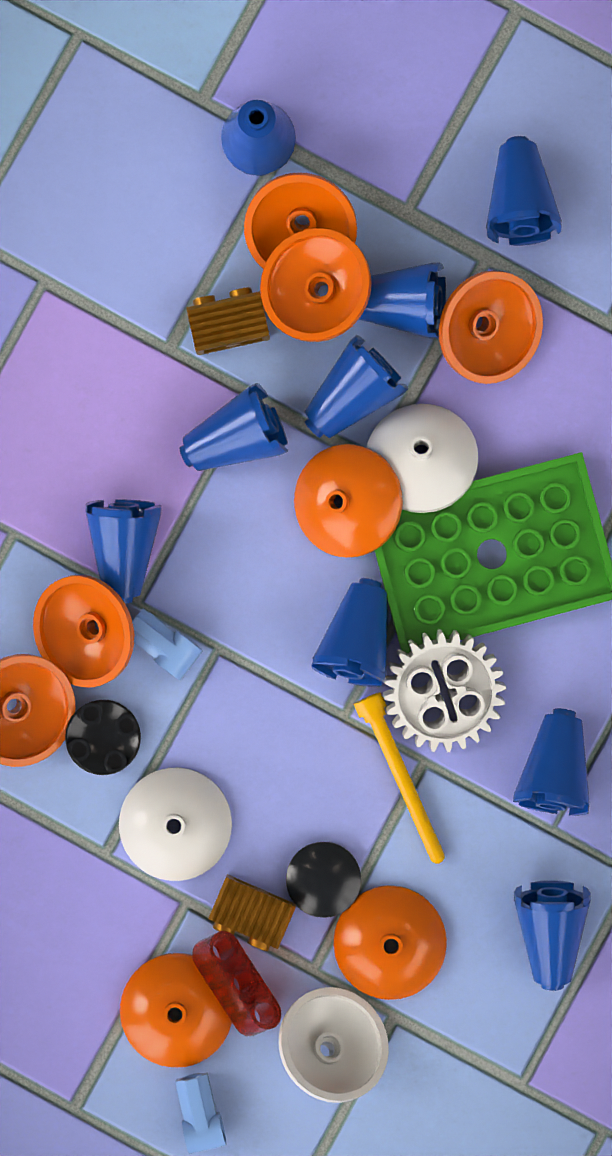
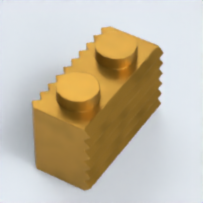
[186,287,270,355]
[208,874,296,952]

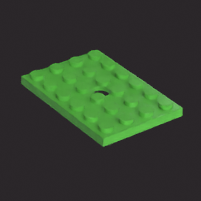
[374,452,612,654]

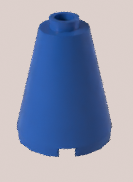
[221,100,296,176]
[486,136,562,246]
[358,263,446,338]
[304,335,408,438]
[179,383,288,471]
[85,499,162,604]
[311,578,387,687]
[513,708,590,816]
[514,881,591,991]

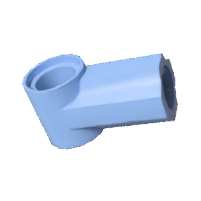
[132,608,203,680]
[175,1072,227,1154]

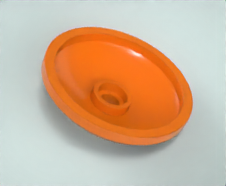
[244,173,357,269]
[260,228,371,342]
[439,270,543,384]
[294,444,403,558]
[33,575,134,688]
[0,654,75,767]
[334,885,447,1000]
[120,953,233,1068]

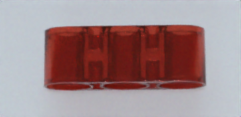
[192,931,281,1036]

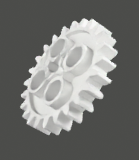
[382,629,506,752]

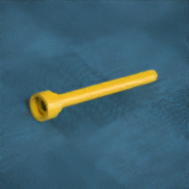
[353,692,445,864]

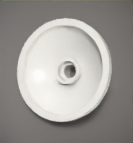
[367,404,478,513]
[119,767,232,881]
[279,987,389,1103]

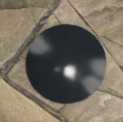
[65,700,141,775]
[286,842,361,918]

